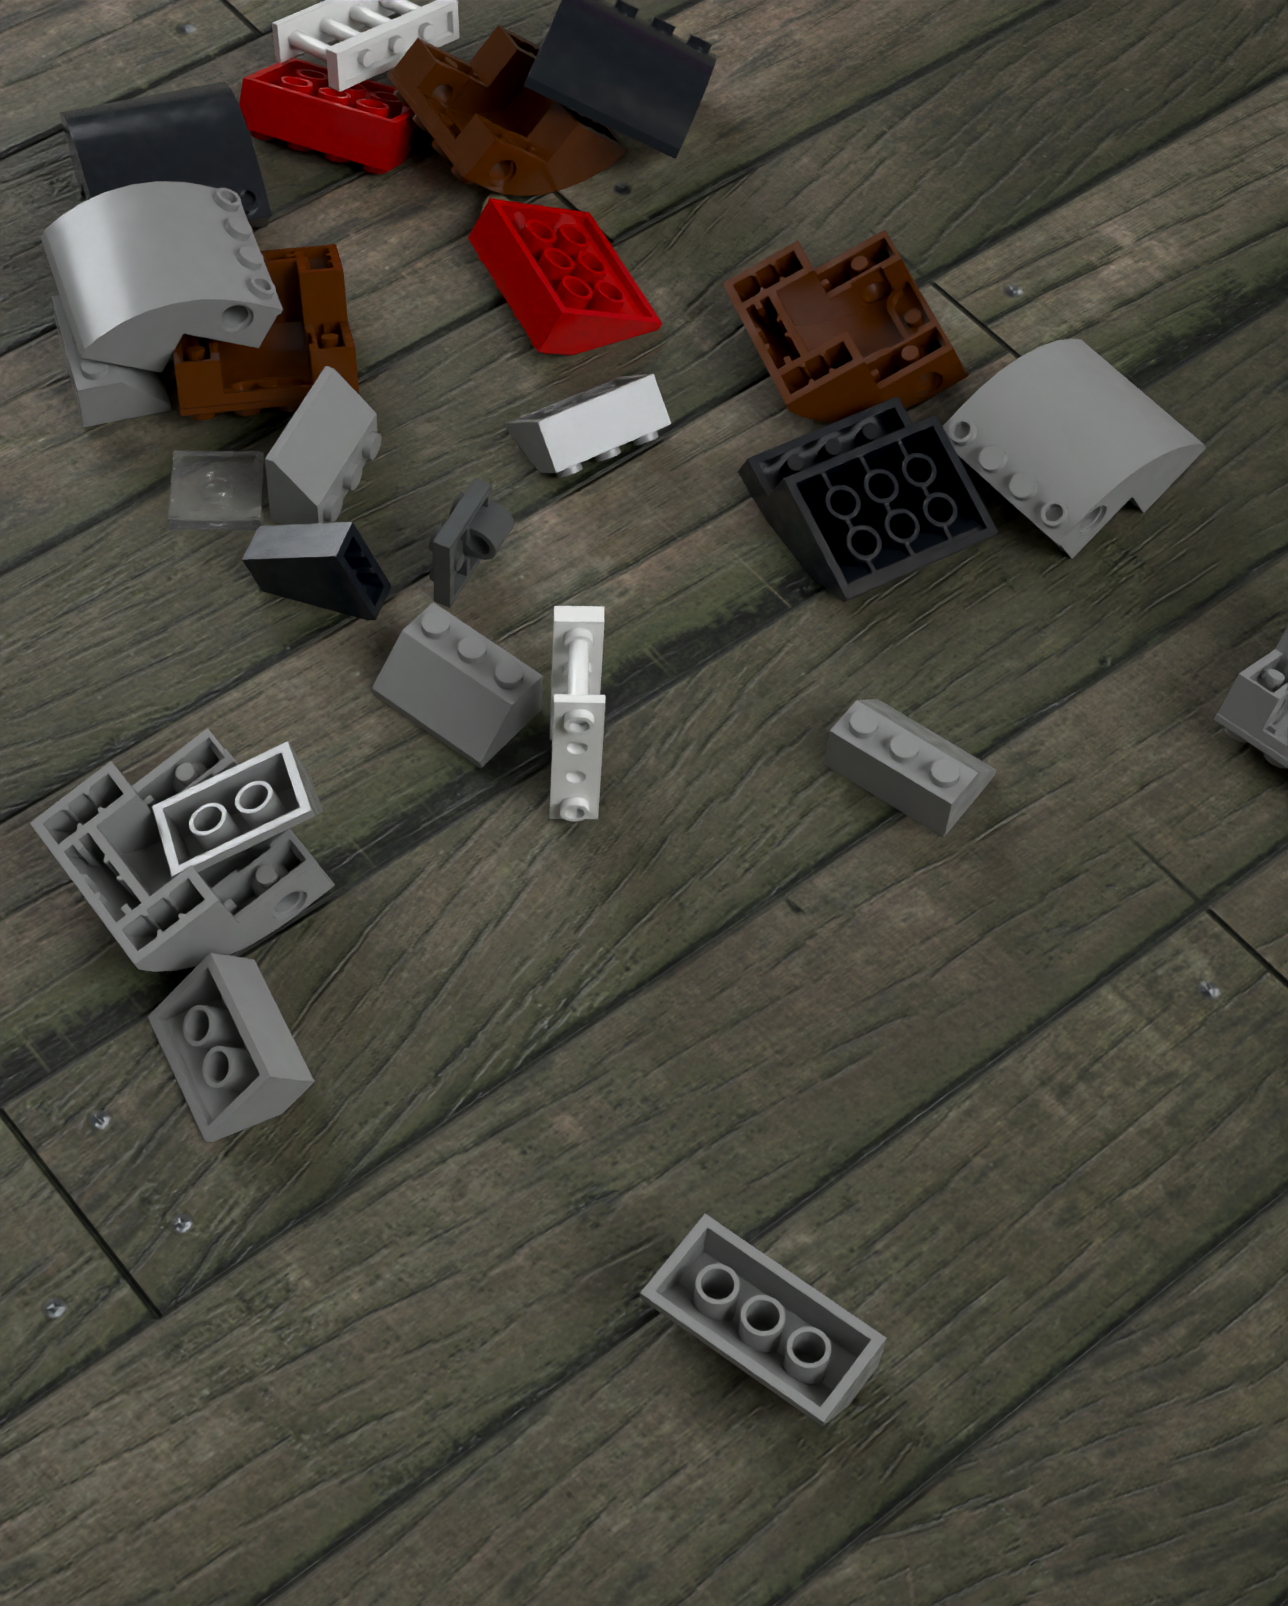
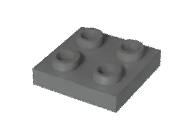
[429,478,514,608]

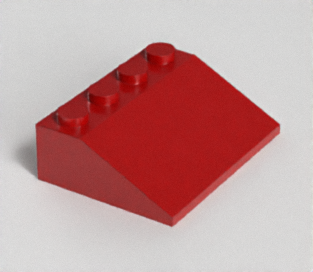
[239,58,423,174]
[468,198,663,355]

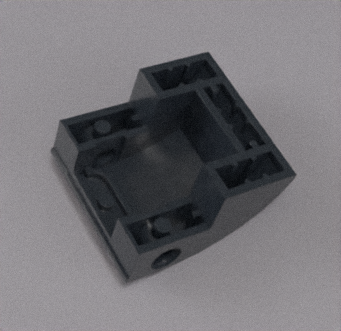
[523,0,716,159]
[60,82,272,230]

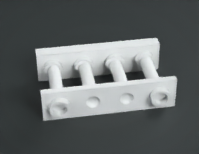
[272,0,460,92]
[550,606,605,822]

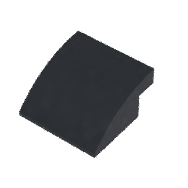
[738,396,999,602]

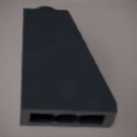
[242,522,391,620]

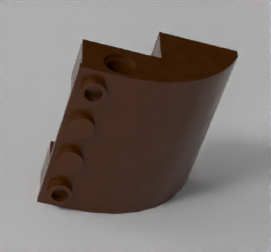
[387,25,628,196]
[722,230,969,422]
[173,244,360,420]

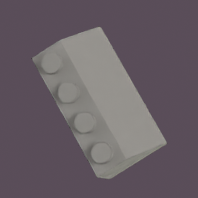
[639,1214,887,1426]

